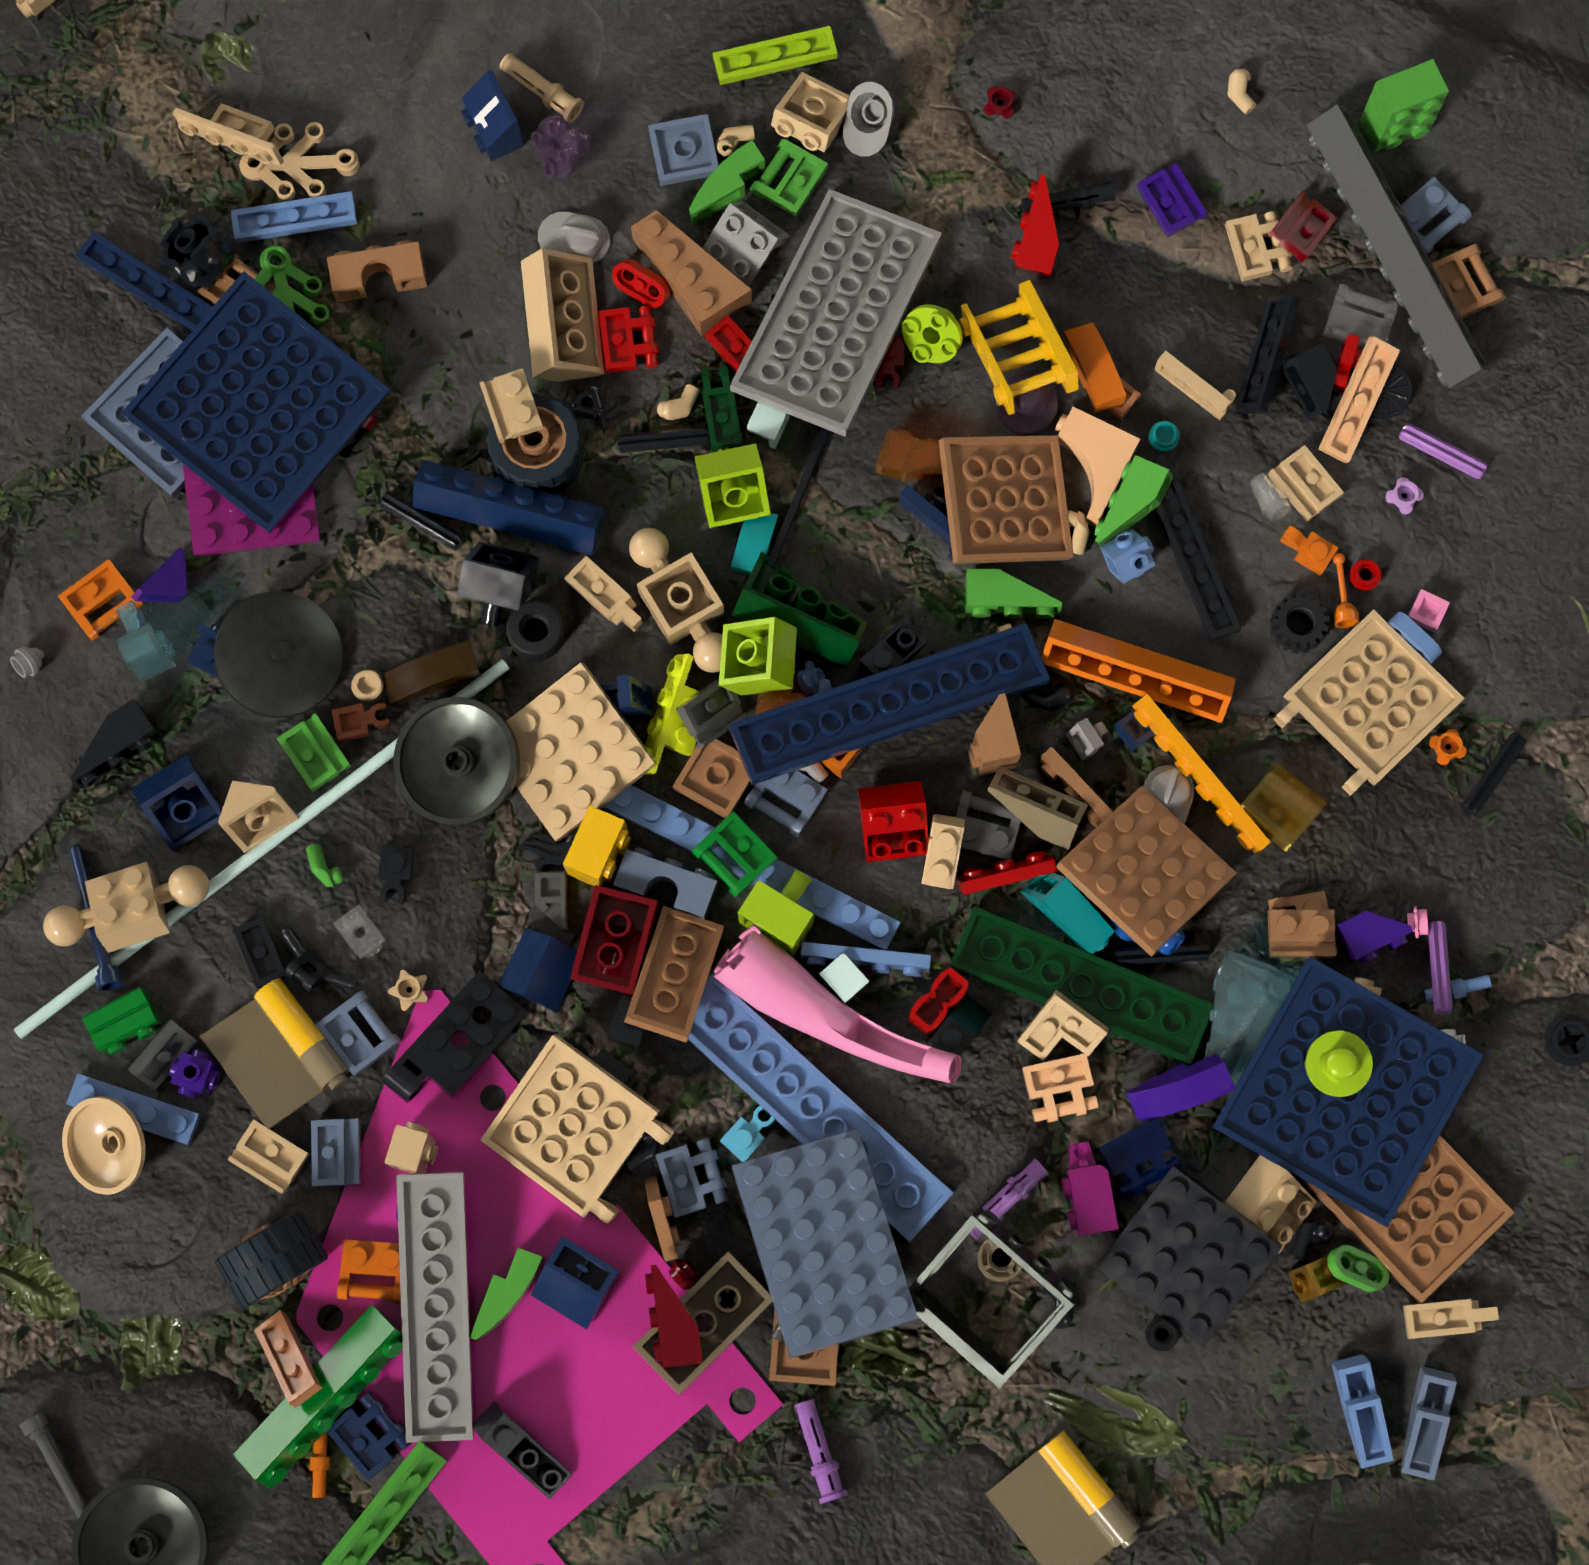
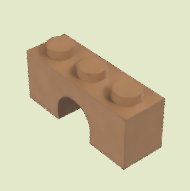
[327,240,428,302]

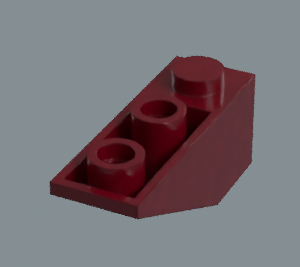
[645,1265,703,1369]

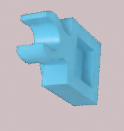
[720,1106,775,1162]

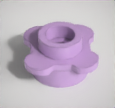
[1385,478,1423,514]

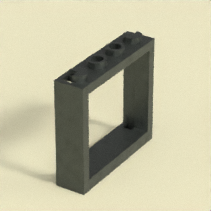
[909,1206,1081,1389]

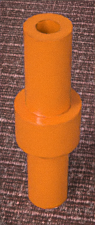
[310,1432,330,1498]

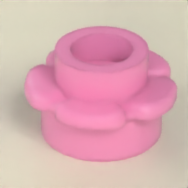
[1407,906,1428,938]

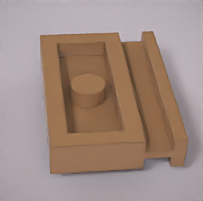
[1268,910,1336,958]

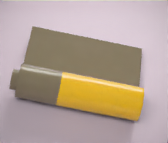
[200,978,349,1130]
[985,1430,1140,1565]

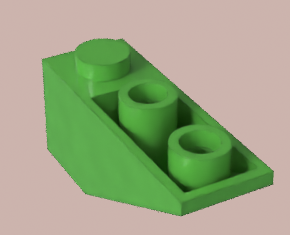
[1094,455,1174,546]
[965,569,1062,619]

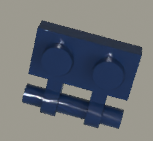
[327,1392,412,1481]

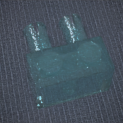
[115,601,177,683]

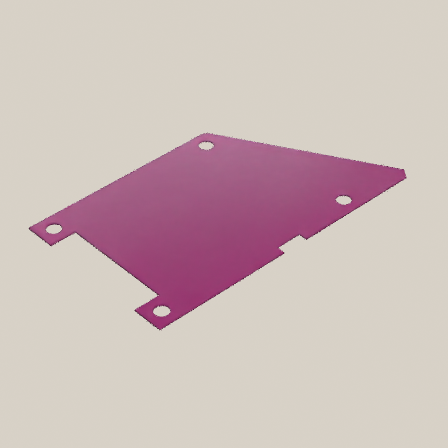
[296,990,783,1565]

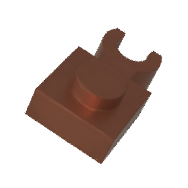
[331,703,391,743]

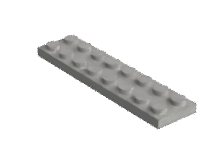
[396,1171,474,1443]

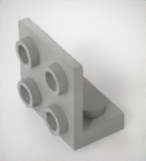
[702,201,790,288]

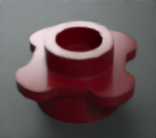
[984,87,1017,119]

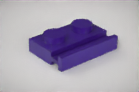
[1137,163,1207,238]

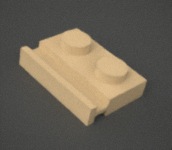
[479,368,543,443]
[1268,445,1344,522]
[228,1119,310,1195]

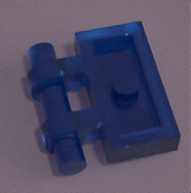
[1098,1118,1182,1198]

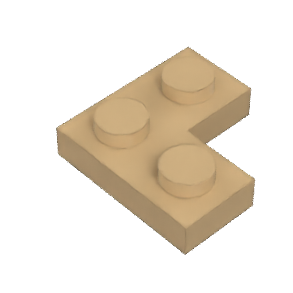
[1017,990,1109,1061]

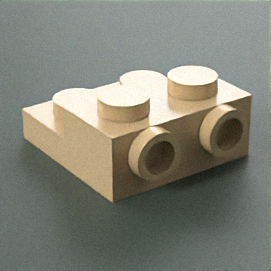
[771,72,850,153]

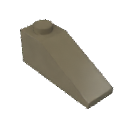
[988,766,1088,850]

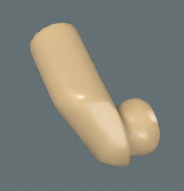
[1227,68,1257,115]
[715,124,755,157]
[657,384,700,420]
[1068,510,1090,556]

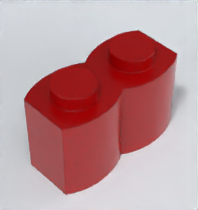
[908,968,969,1036]

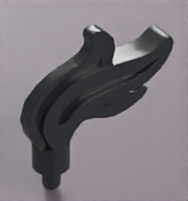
[518,826,579,871]

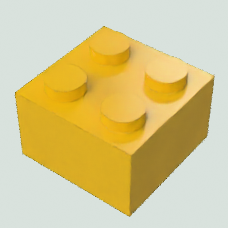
[563,805,631,887]

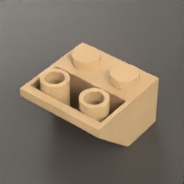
[1226,1155,1317,1254]

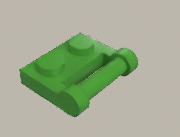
[750,139,828,217]

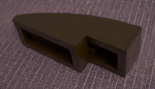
[382,640,481,705]

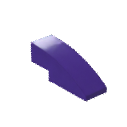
[1125,1053,1235,1121]

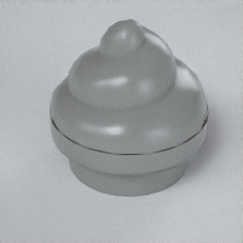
[10,646,44,678]

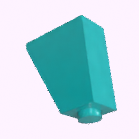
[1020,873,1115,954]

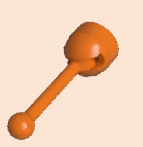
[1333,553,1360,628]

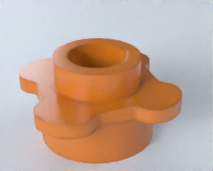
[1429,729,1467,765]

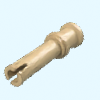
[500,53,584,123]

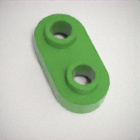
[1327,1245,1389,1292]

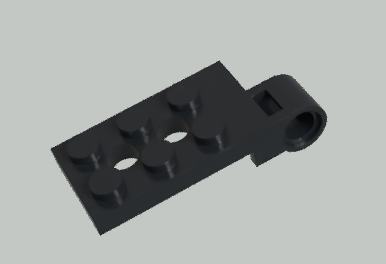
[382,971,528,1103]

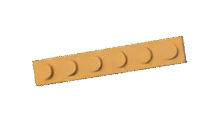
[1132,694,1271,853]

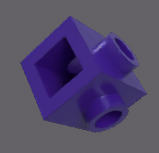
[169,1049,220,1099]

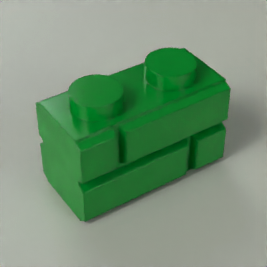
[82,987,162,1056]

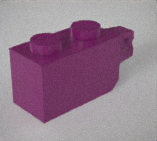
[1061,1142,1119,1237]

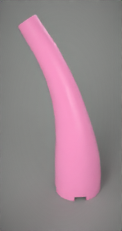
[713,926,962,1084]

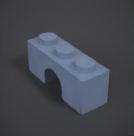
[613,848,718,920]

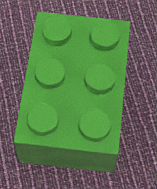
[1360,59,1449,152]

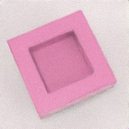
[1408,589,1450,633]

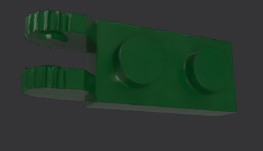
[701,365,742,453]

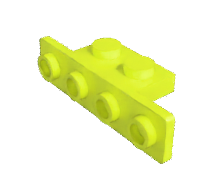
[645,653,699,775]

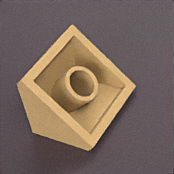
[218,781,299,853]

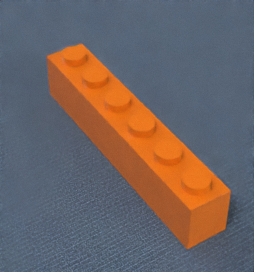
[1041,619,1236,723]

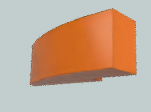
[1063,322,1127,413]

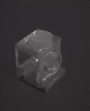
[333,905,386,959]

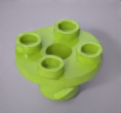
[901,304,963,363]
[1305,1031,1373,1097]

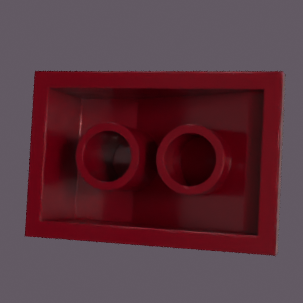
[570,885,660,995]

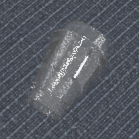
[1250,473,1291,521]

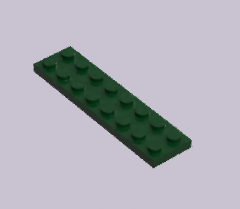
[949,906,1214,1066]

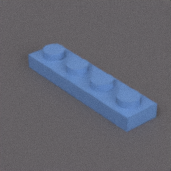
[230,191,358,243]
[801,942,931,977]
[66,1073,201,1146]

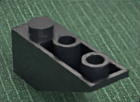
[70,699,160,788]
[472,1400,573,1499]

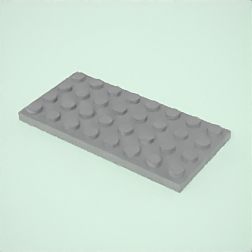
[730,189,942,437]

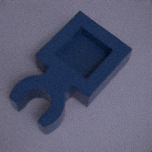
[1112,701,1172,751]

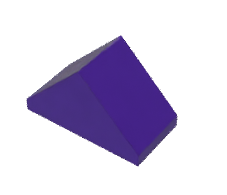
[131,547,187,603]

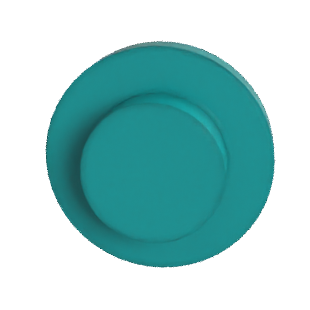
[1148,421,1180,452]

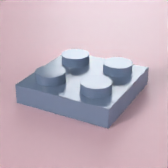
[648,114,719,186]

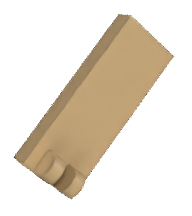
[1154,350,1236,421]

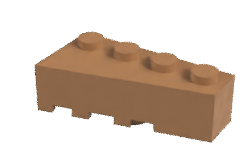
[631,210,752,336]

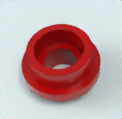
[1350,559,1382,591]

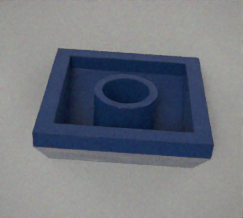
[498,928,577,1013]

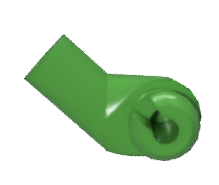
[306,844,344,887]

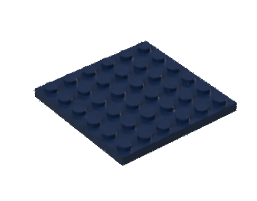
[121,271,391,534]
[1212,956,1484,1228]

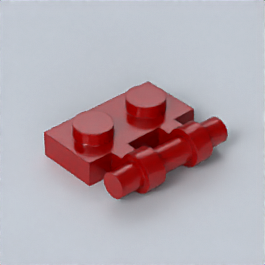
[598,306,660,373]

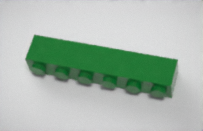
[233,1305,403,1489]

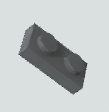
[128,1019,197,1091]

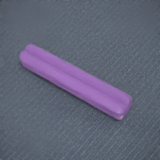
[1399,423,1487,479]
[1428,921,1453,1015]

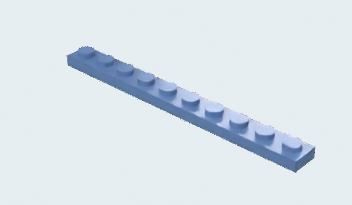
[603,785,901,951]

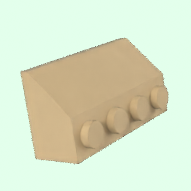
[521,248,605,382]

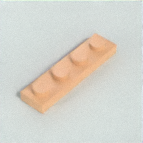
[1318,336,1400,463]

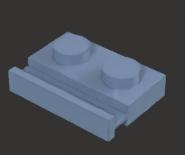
[311,1118,361,1187]

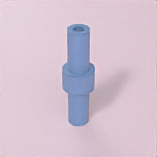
[1424,975,1491,1003]

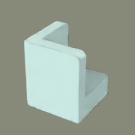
[747,402,790,449]
[819,954,869,1003]

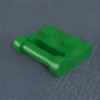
[692,811,778,898]

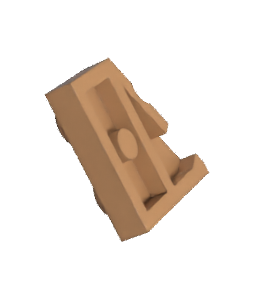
[644,1176,681,1262]

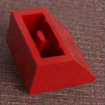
[858,781,929,862]

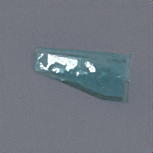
[1205,950,1296,1096]

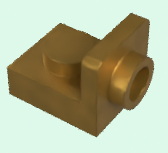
[1288,1256,1348,1303]

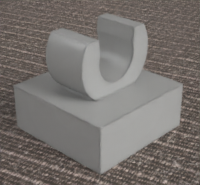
[1066,718,1109,761]

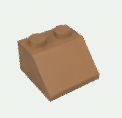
[968,693,1021,776]

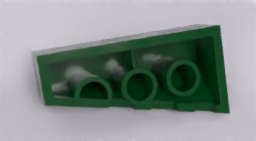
[732,552,867,668]

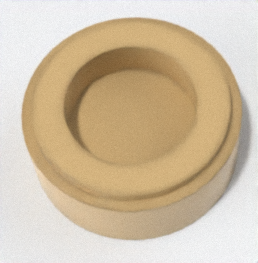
[351,670,384,703]

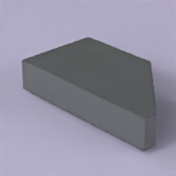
[535,871,568,931]

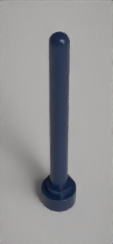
[69,844,124,991]

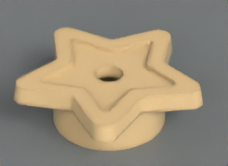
[388,970,428,1011]

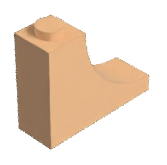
[1055,407,1140,528]

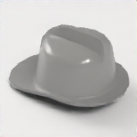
[843,82,895,157]
[538,212,610,263]
[1143,765,1195,824]

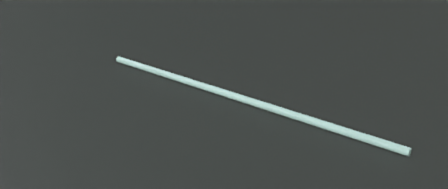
[14,659,510,1039]

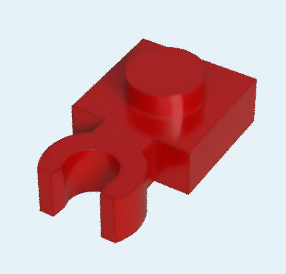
[1332,334,1362,393]

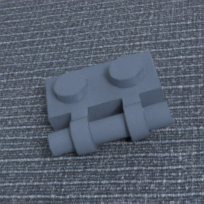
[656,1138,729,1218]

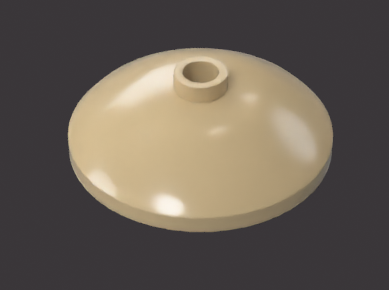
[62,1096,145,1195]

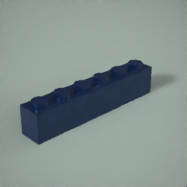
[413,460,604,555]

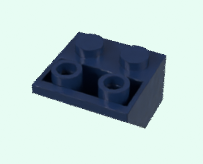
[531,1236,621,1329]

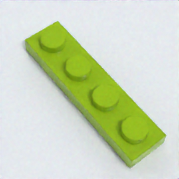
[713,26,838,85]

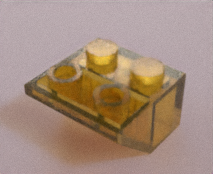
[1241,763,1327,852]

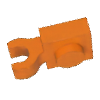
[1279,526,1338,576]

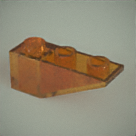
[876,429,943,482]

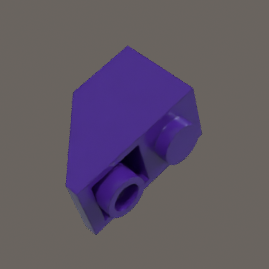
[1335,911,1413,965]

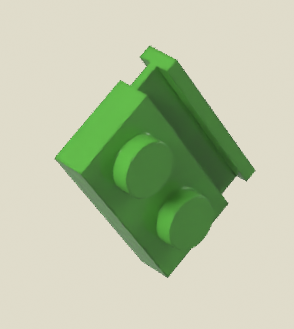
[277,713,351,792]

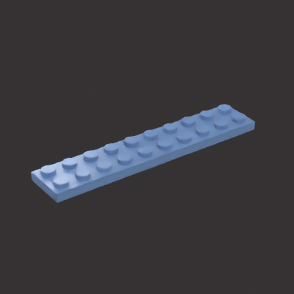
[688,974,953,1243]

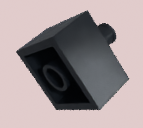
[457,541,540,626]

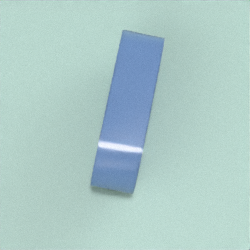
[1387,612,1442,665]

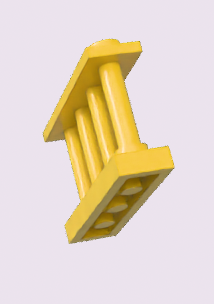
[958,280,1079,415]

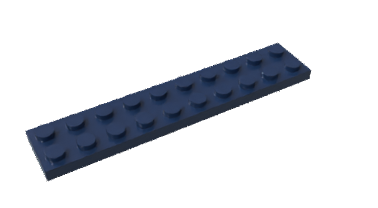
[729,623,1050,785]

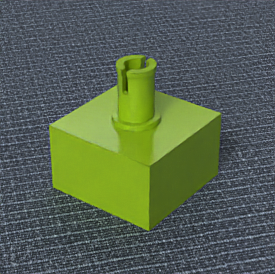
[694,444,771,528]
[719,617,797,696]
[738,869,814,956]

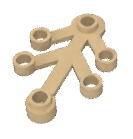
[239,122,360,202]

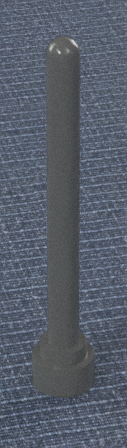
[19,1412,87,1519]

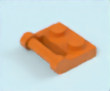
[58,559,144,642]
[337,1239,401,1304]

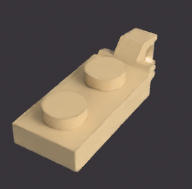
[564,556,643,632]
[1403,1299,1499,1339]

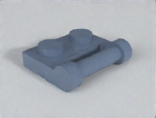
[1400,177,1472,254]
[744,770,828,838]
[315,990,402,1077]

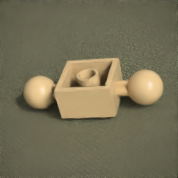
[629,528,725,673]
[43,862,210,953]

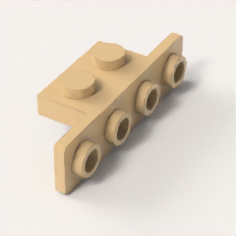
[172,103,284,166]

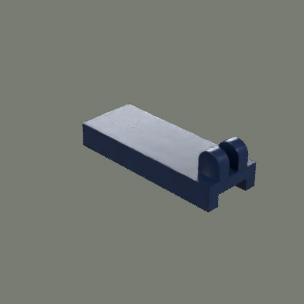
[899,485,953,561]

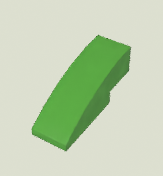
[689,140,765,226]
[469,1248,545,1341]

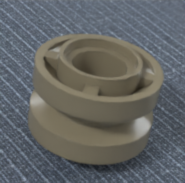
[977,1238,1022,1282]

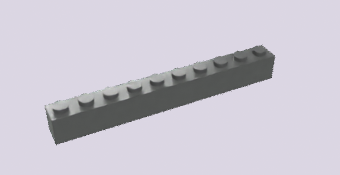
[1307,104,1491,390]

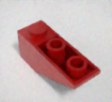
[1011,174,1059,277]

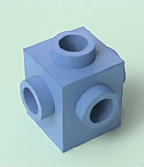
[1100,529,1155,584]

